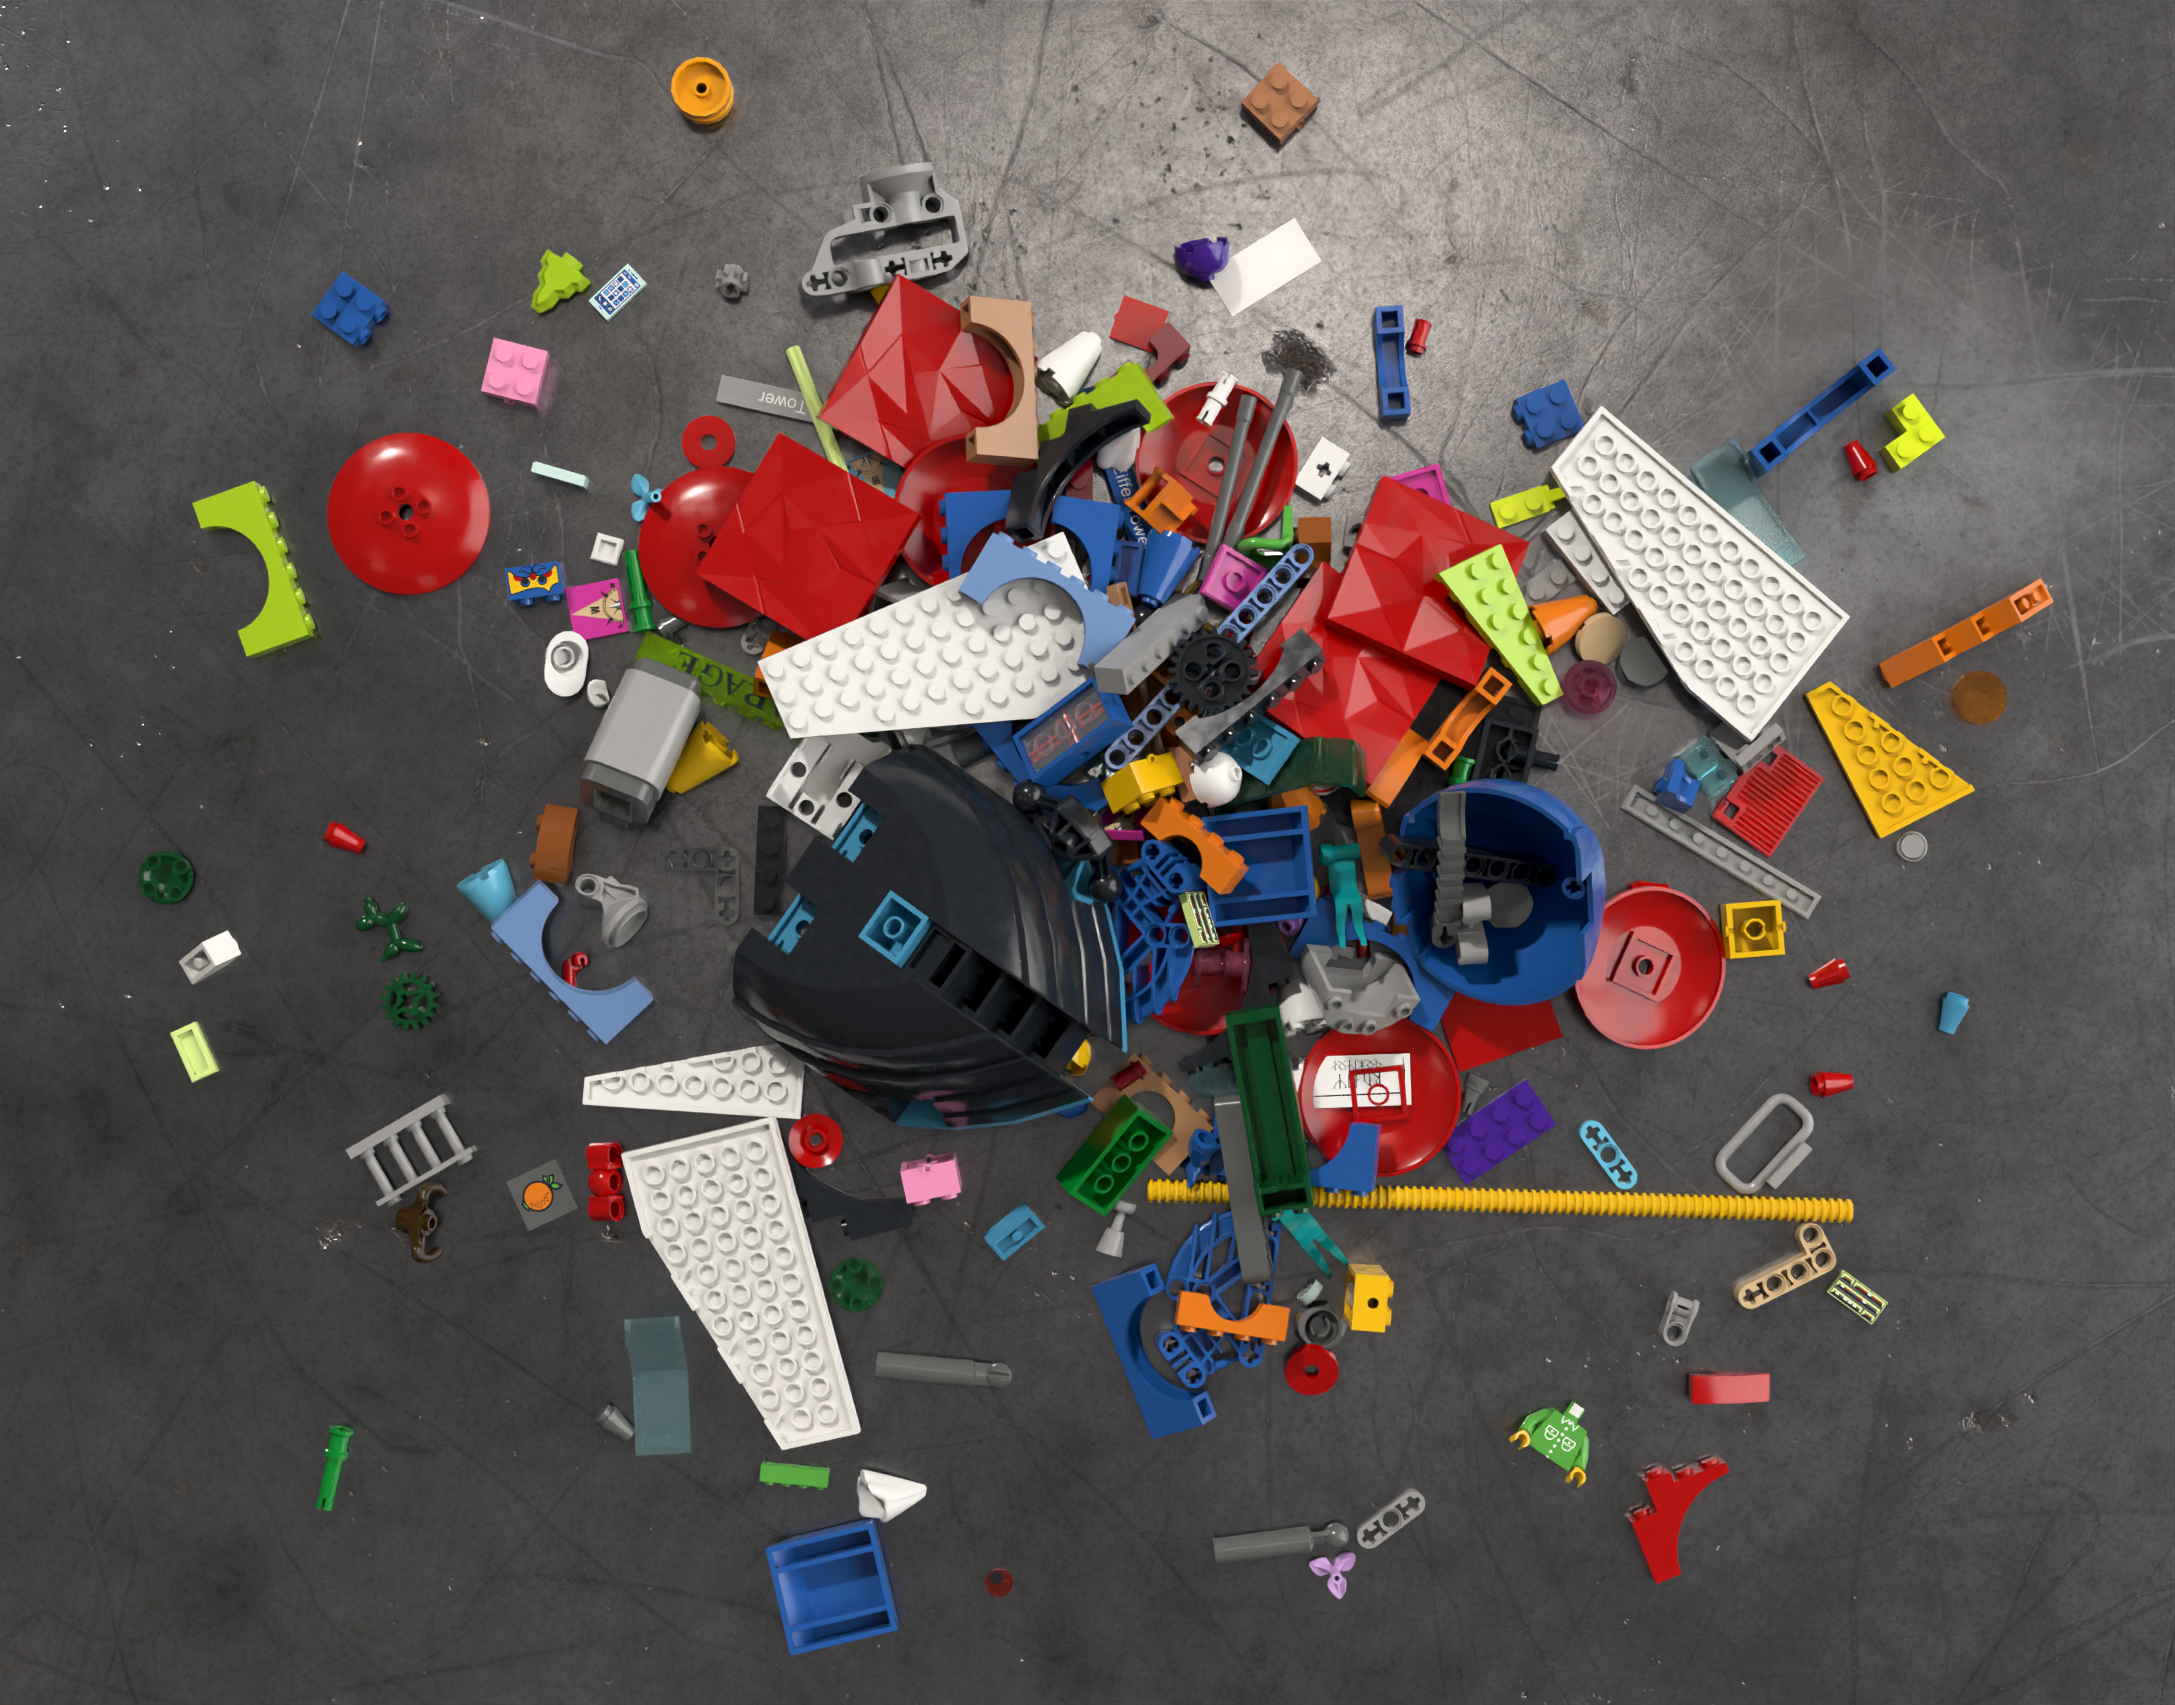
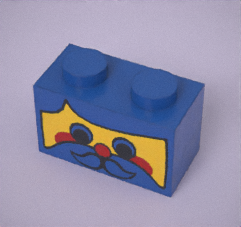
[505,561,566,607]

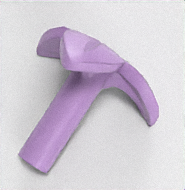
[1309,1552,1356,1599]

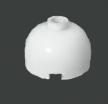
[1190,751,1242,808]

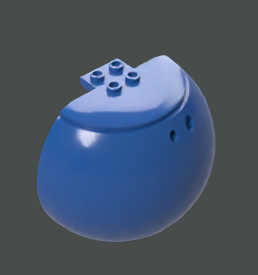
[1389,778,1606,1005]

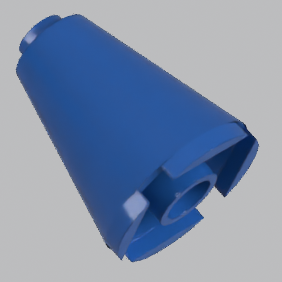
[1138,529,1200,608]

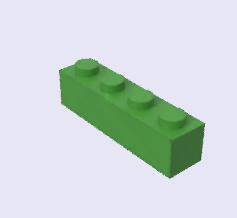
[759,1462,830,1490]

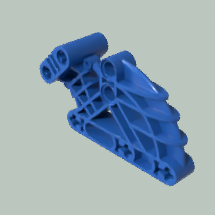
[1107,839,1208,1025]
[1154,1211,1282,1388]

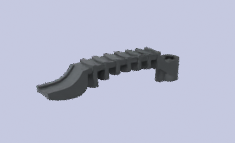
[1427,790,1466,948]

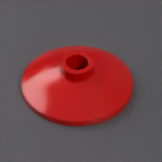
[788,1113,843,1168]

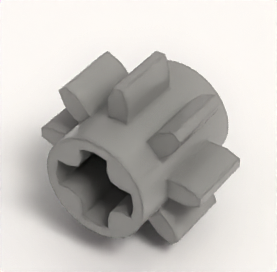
[715,264,749,298]

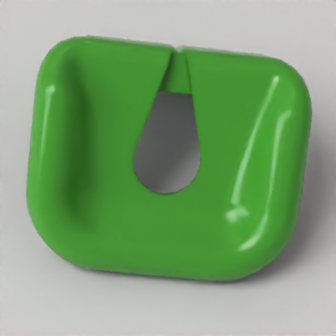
[1237,505,1293,571]

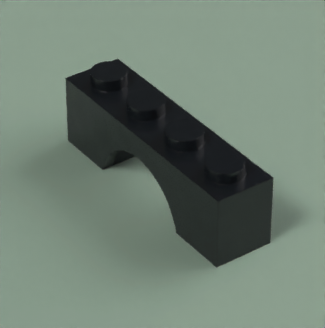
[753,805,788,916]

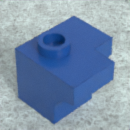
[1654,758,1701,814]

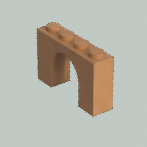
[1091,1052,1214,1175]

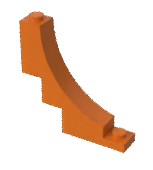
[1879,578,2054,688]

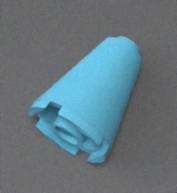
[457,859,518,924]

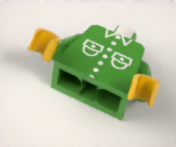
[1509,1401,1589,1488]

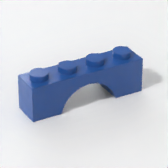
[1373,305,1411,420]

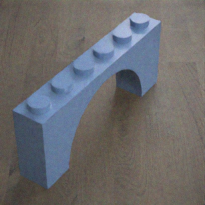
[958,531,1136,672]
[491,879,654,1044]

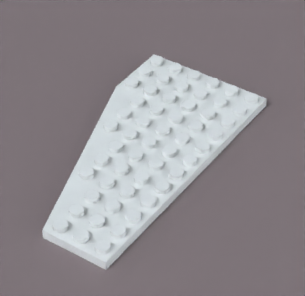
[1549,406,1850,743]

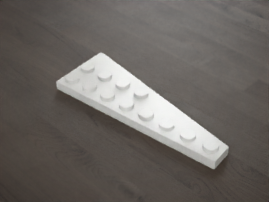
[582,1043,805,1119]

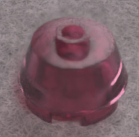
[1562,660,1617,714]

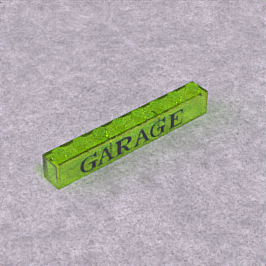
[634,631,803,741]

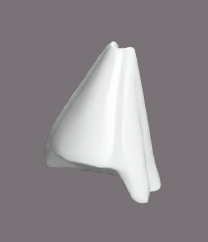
[1097,427,1140,471]
[857,1469,927,1523]

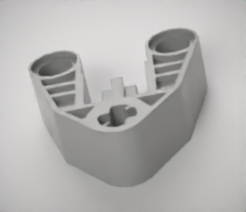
[1455,882,1491,965]

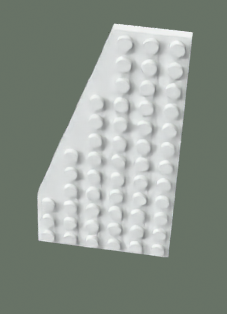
[758,532,1093,738]
[621,1116,861,1450]

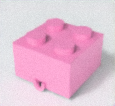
[481,338,549,408]
[900,1151,962,1206]

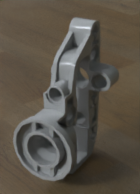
[797,162,968,298]

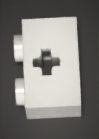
[1294,437,1351,503]

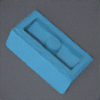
[983,1202,1045,1261]

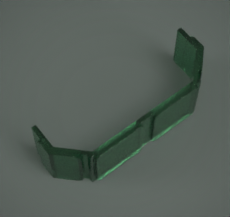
[1214,736,1365,816]

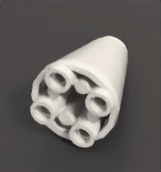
[1278,960,1329,1039]

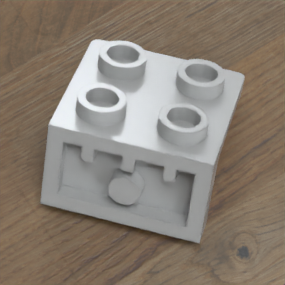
[1709,720,1786,774]

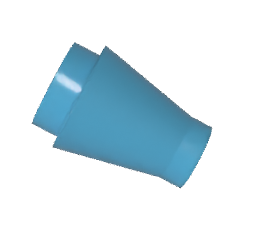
[1939,992,1970,1034]

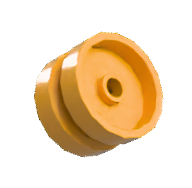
[671,57,734,125]

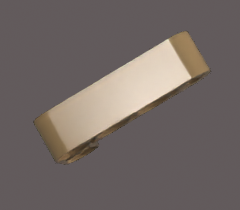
[1733,1221,1836,1309]

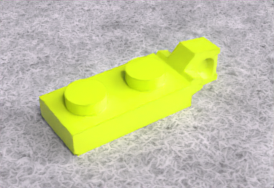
[1489,485,1566,529]

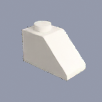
[179,931,241,985]

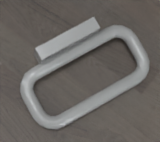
[1715,1093,1814,1194]

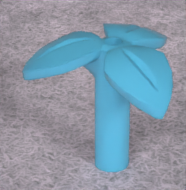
[631,474,663,522]

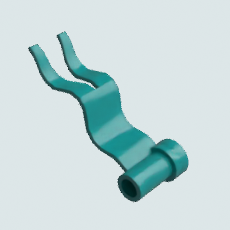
[1318,843,1367,949]
[1271,1209,1349,1279]

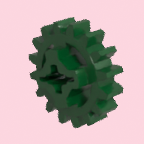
[380,972,440,1031]

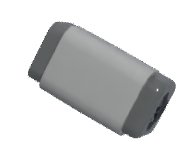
[579,657,701,830]

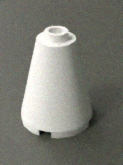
[1034,331,1103,406]

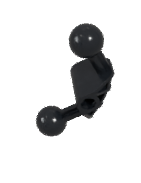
[1012,779,1123,904]

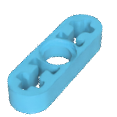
[1579,1120,1637,1189]

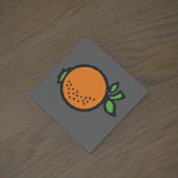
[506,1158,579,1231]

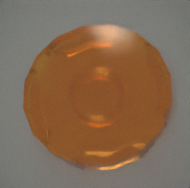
[1952,670,2008,724]

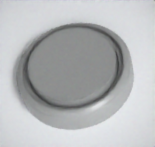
[1895,831,1928,862]

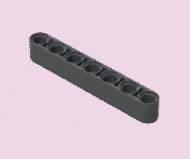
[1214,1094,1273,1285]

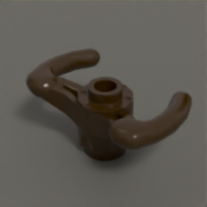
[395,1182,447,1263]

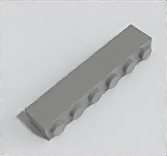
[1094,593,1208,695]

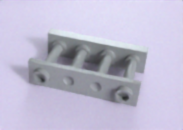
[346,1094,477,1208]

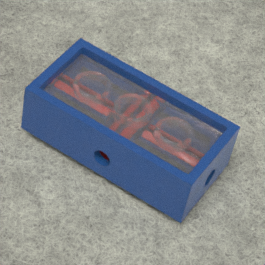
[1012,676,1134,788]

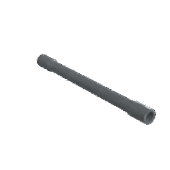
[1222,367,1303,551]
[1196,395,1257,582]

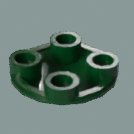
[139,851,193,904]
[829,1257,883,1312]

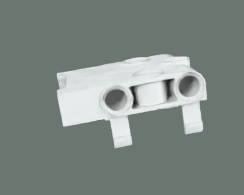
[766,733,894,840]

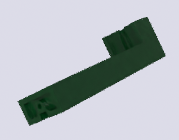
[1225,1003,1316,1218]

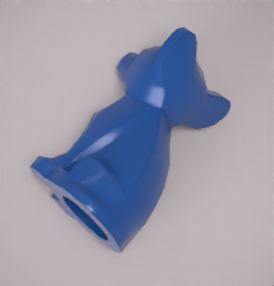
[1180,1129,1221,1188]

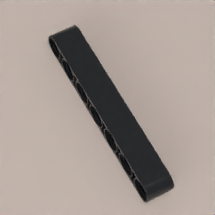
[1378,834,1558,888]

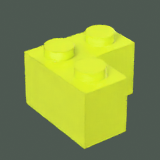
[1878,393,1945,473]

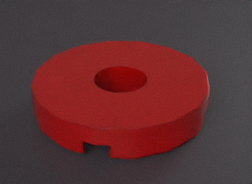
[682,415,736,469]
[1284,1344,1339,1395]

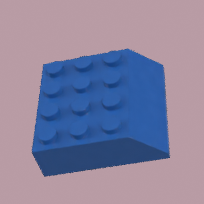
[1201,805,1318,927]
[765,1518,899,1656]

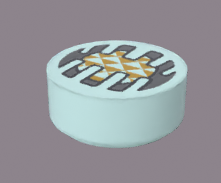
[1297,1279,1323,1305]

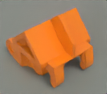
[1124,466,1198,534]

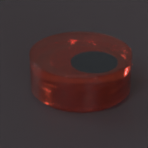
[986,1568,1013,1597]

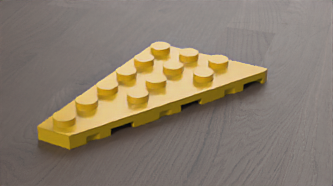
[1804,681,1975,839]

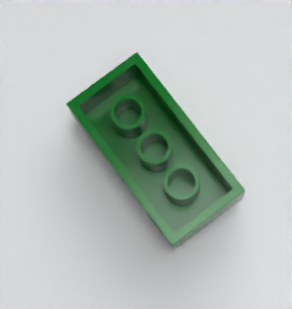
[1055,1094,1173,1217]

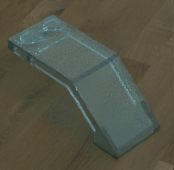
[1689,436,1807,567]
[624,1316,692,1456]

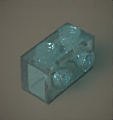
[1675,735,1739,799]

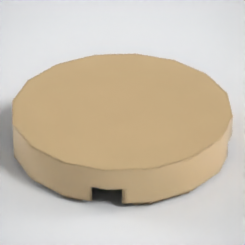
[1575,612,1627,666]

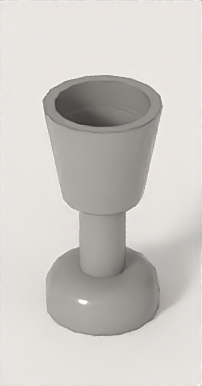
[1096,1199,1137,1257]

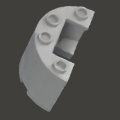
[1300,944,1420,1035]

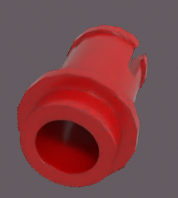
[1406,318,1432,355]

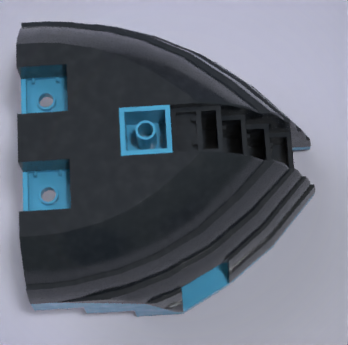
[732,744,1127,1130]

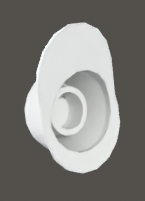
[544,631,588,697]

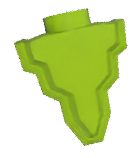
[531,249,591,314]

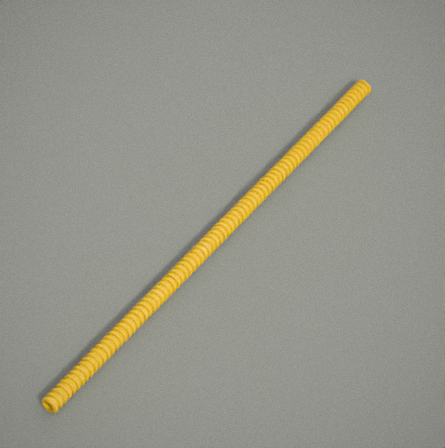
[1147,1178,1853,1223]

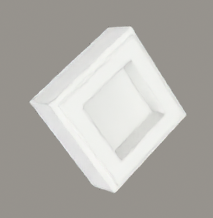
[590,533,625,567]

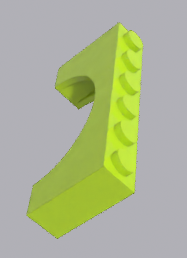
[1035,361,1175,495]
[192,481,315,659]

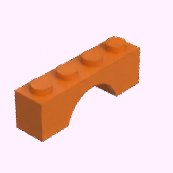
[1421,667,1512,771]
[1141,797,1249,894]
[1174,1290,1290,1345]

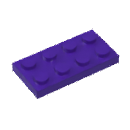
[1442,1079,1556,1185]

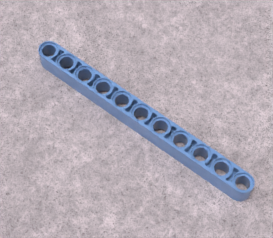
[1104,543,1314,773]

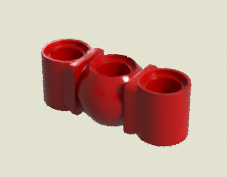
[586,1142,624,1222]

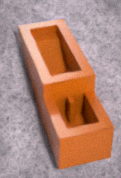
[1365,728,1429,809]

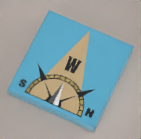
[845,451,903,499]

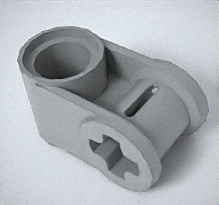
[1658,1291,1700,1346]

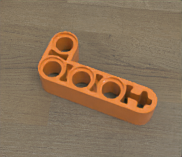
[1350,796,1393,900]

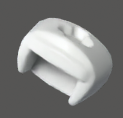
[587,679,610,708]

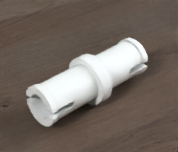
[1196,372,1238,428]

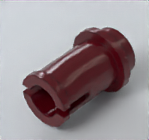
[1111,1060,1147,1092]

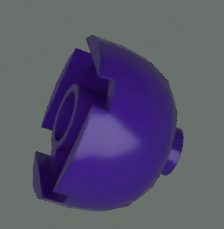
[1174,237,1230,282]

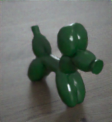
[355,897,423,963]

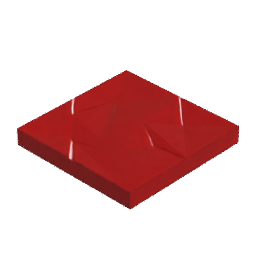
[816,274,1038,470]
[695,432,922,640]
[1322,475,1530,691]
[1242,561,1442,790]

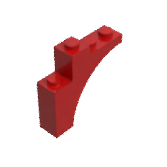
[1628,1457,1729,1584]

